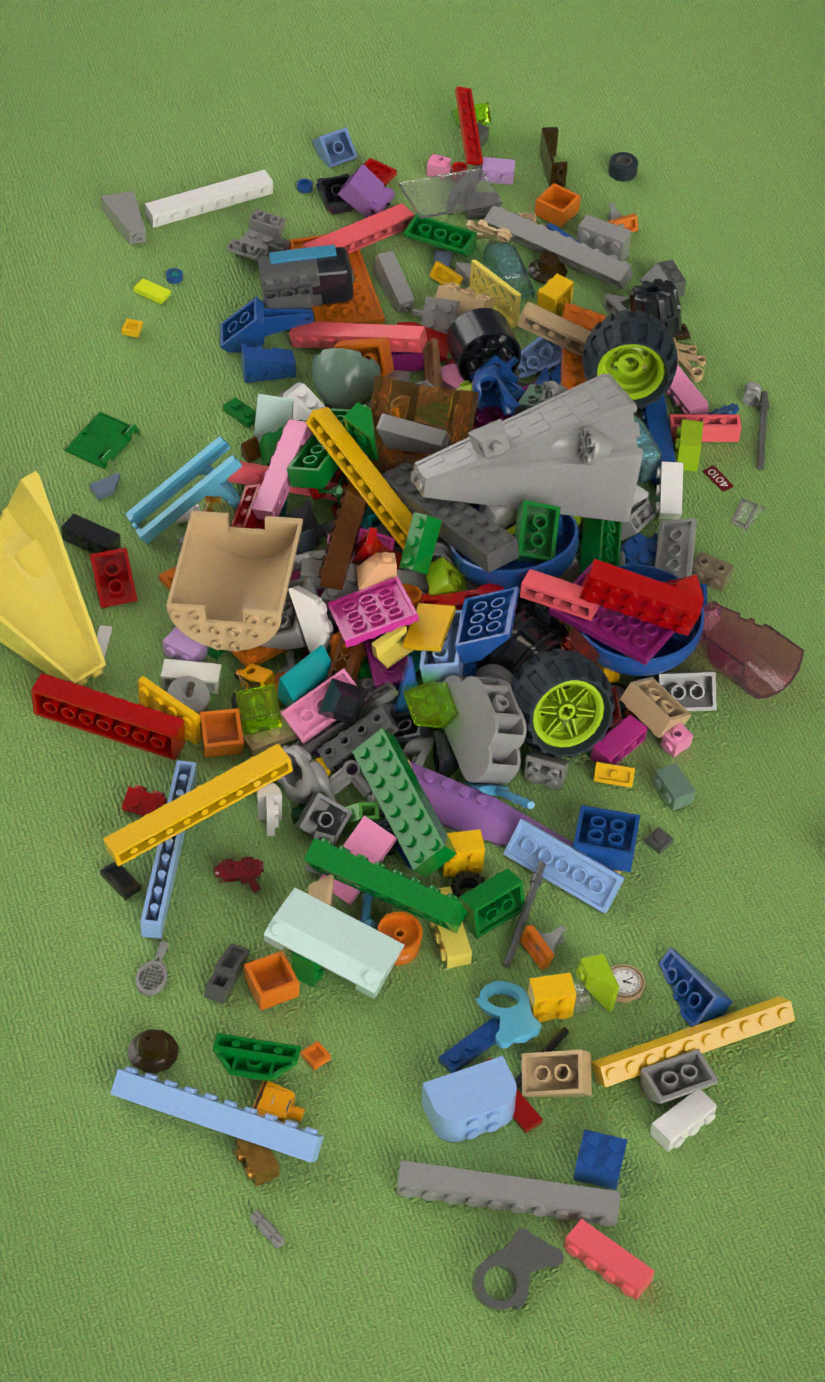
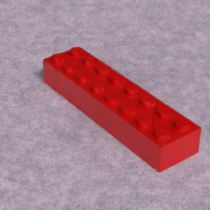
[31,673,185,761]

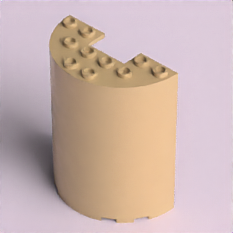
[166,511,303,651]

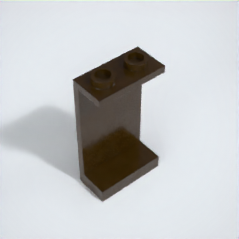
[539,127,568,188]

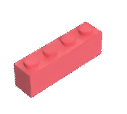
[669,414,742,442]
[520,569,600,621]
[564,1219,655,1300]

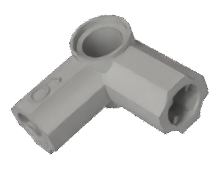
[329,760,372,798]

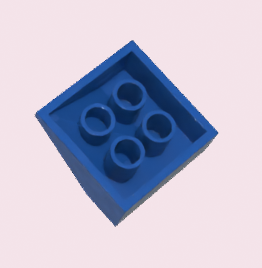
[573,805,640,873]

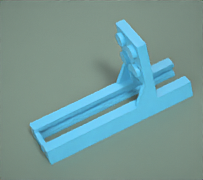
[126,436,242,544]

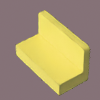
[371,625,413,668]

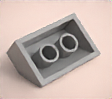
[655,670,717,711]
[640,1049,719,1104]

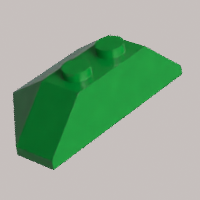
[213,1033,302,1082]

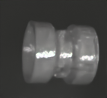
[574,983,594,1013]

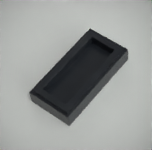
[100,862,141,900]

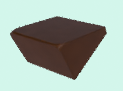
[241,436,261,463]

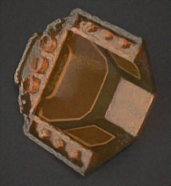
[370,376,479,474]

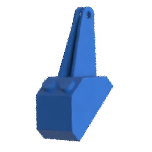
[220,297,314,353]

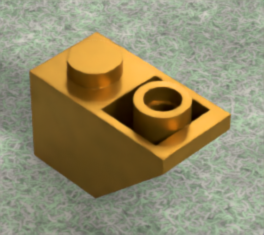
[235,1139,279,1187]

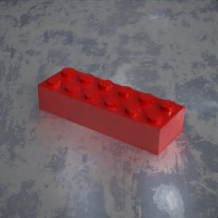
[579,559,704,636]

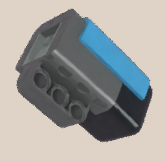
[258,244,355,309]

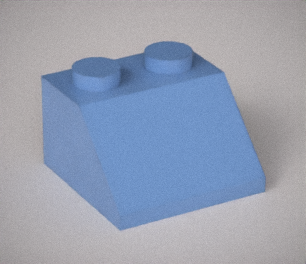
[312,127,358,168]

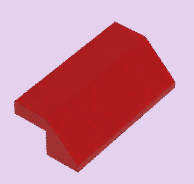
[230,484,265,529]

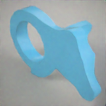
[475,981,542,1048]

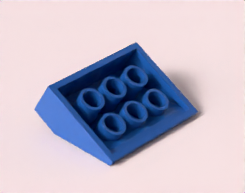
[455,586,519,664]

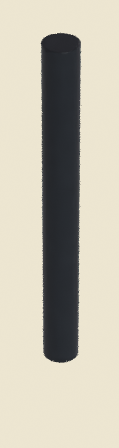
[514,1027,569,1089]

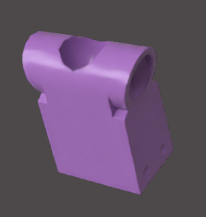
[338,164,395,218]

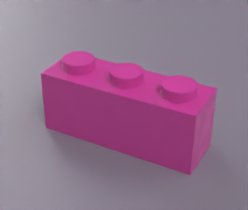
[590,715,648,764]

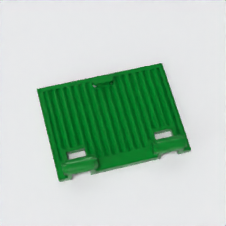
[64,412,140,469]

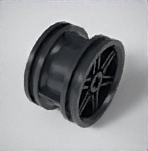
[479,610,563,675]

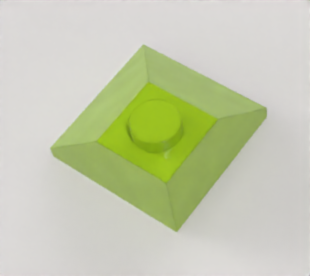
[576,953,619,1012]

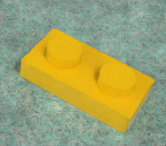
[429,261,464,285]
[593,761,635,788]

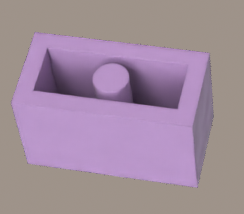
[481,157,515,185]
[162,627,207,662]

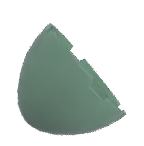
[312,348,381,409]

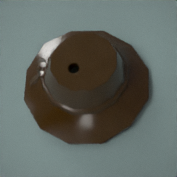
[528,252,568,284]
[128,1029,179,1073]

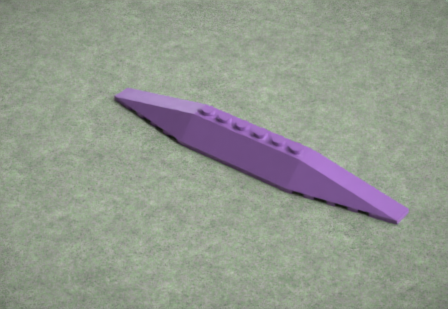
[294,737,579,851]

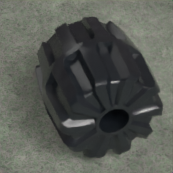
[630,279,682,338]

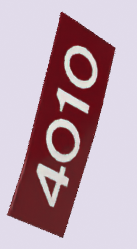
[702,465,734,492]

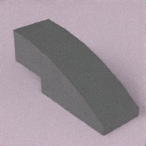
[204,943,250,1004]

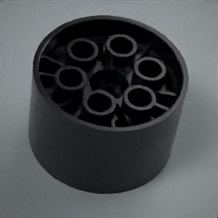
[446,308,521,383]

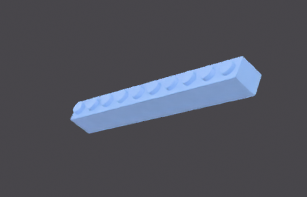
[140,760,197,939]
[110,1066,324,1163]

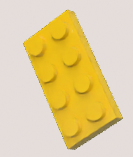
[138,676,201,745]

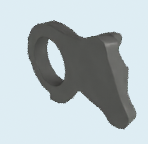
[472,1228,564,1310]

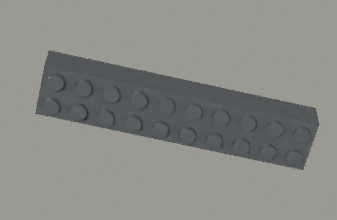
[381,462,519,573]

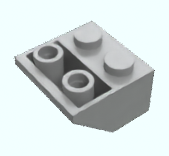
[524,751,569,790]

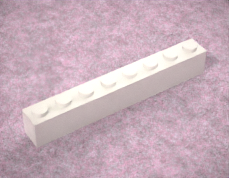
[145,170,273,228]

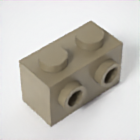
[692,552,734,592]

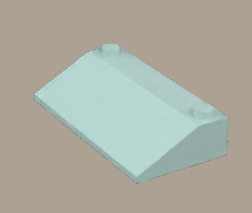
[263,888,405,1000]

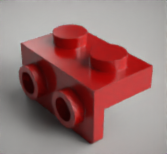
[121,785,168,816]

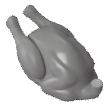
[277,744,337,805]

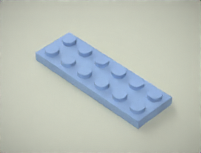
[503,819,625,913]

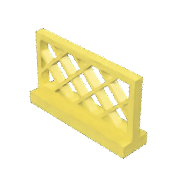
[468,259,521,329]

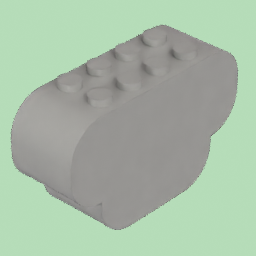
[435,675,527,785]

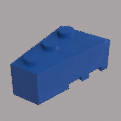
[241,343,296,383]

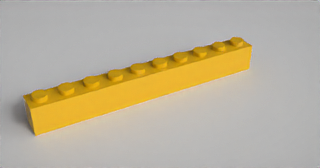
[305,407,413,550]
[103,744,293,867]
[591,996,795,1087]

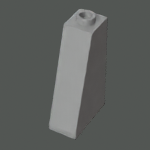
[101,191,146,244]
[373,250,415,313]
[376,414,452,455]

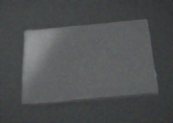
[399,168,502,219]

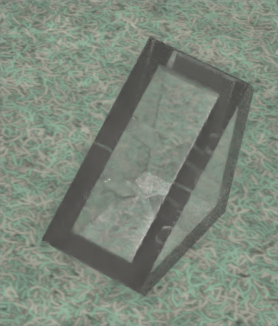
[731,497,764,530]

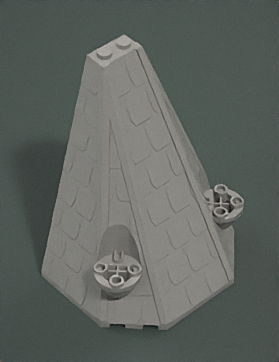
[411,374,643,522]

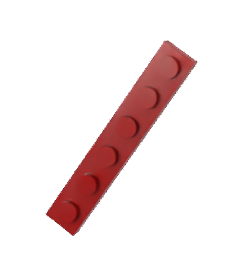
[455,86,483,166]

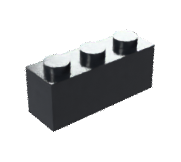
[61,513,121,554]

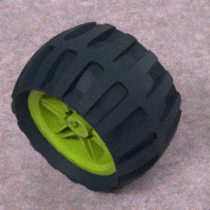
[582,310,678,409]
[511,649,615,758]

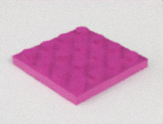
[327,576,419,647]

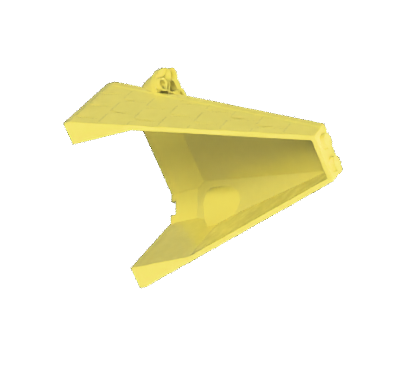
[0,471,106,686]

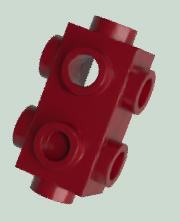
[213,857,264,893]

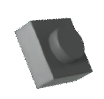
[645,827,674,854]

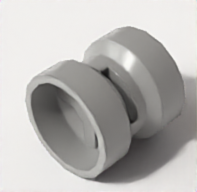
[743,382,762,407]

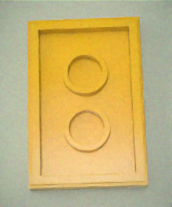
[403,603,456,652]

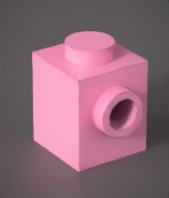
[426,154,452,181]
[660,723,694,758]

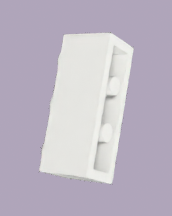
[655,462,683,520]
[161,659,222,694]
[650,1089,717,1152]

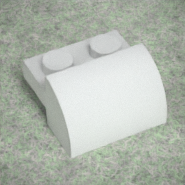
[257,783,282,836]

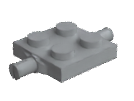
[412,297,461,334]

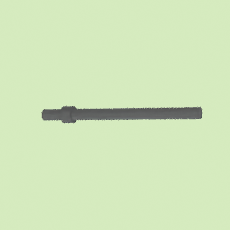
[757,391,769,470]
[502,861,546,968]

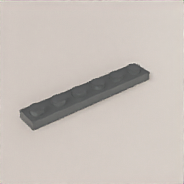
[291,681,398,754]

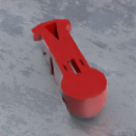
[420,583,504,611]

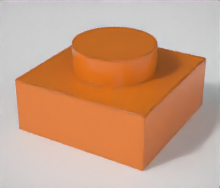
[301,1041,331,1071]

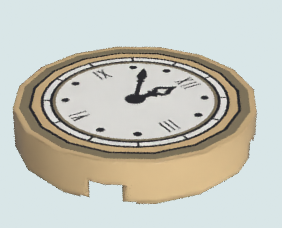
[611,964,645,1003]

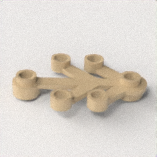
[466,219,512,248]
[673,338,707,382]

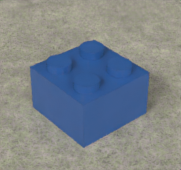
[573,1129,627,1190]

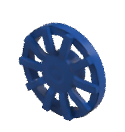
[708,403,739,415]

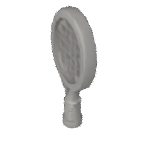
[135,941,169,996]

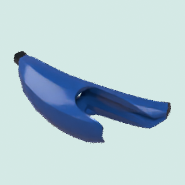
[472,364,524,415]

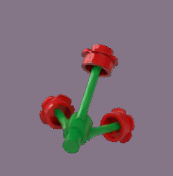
[310,467,347,517]

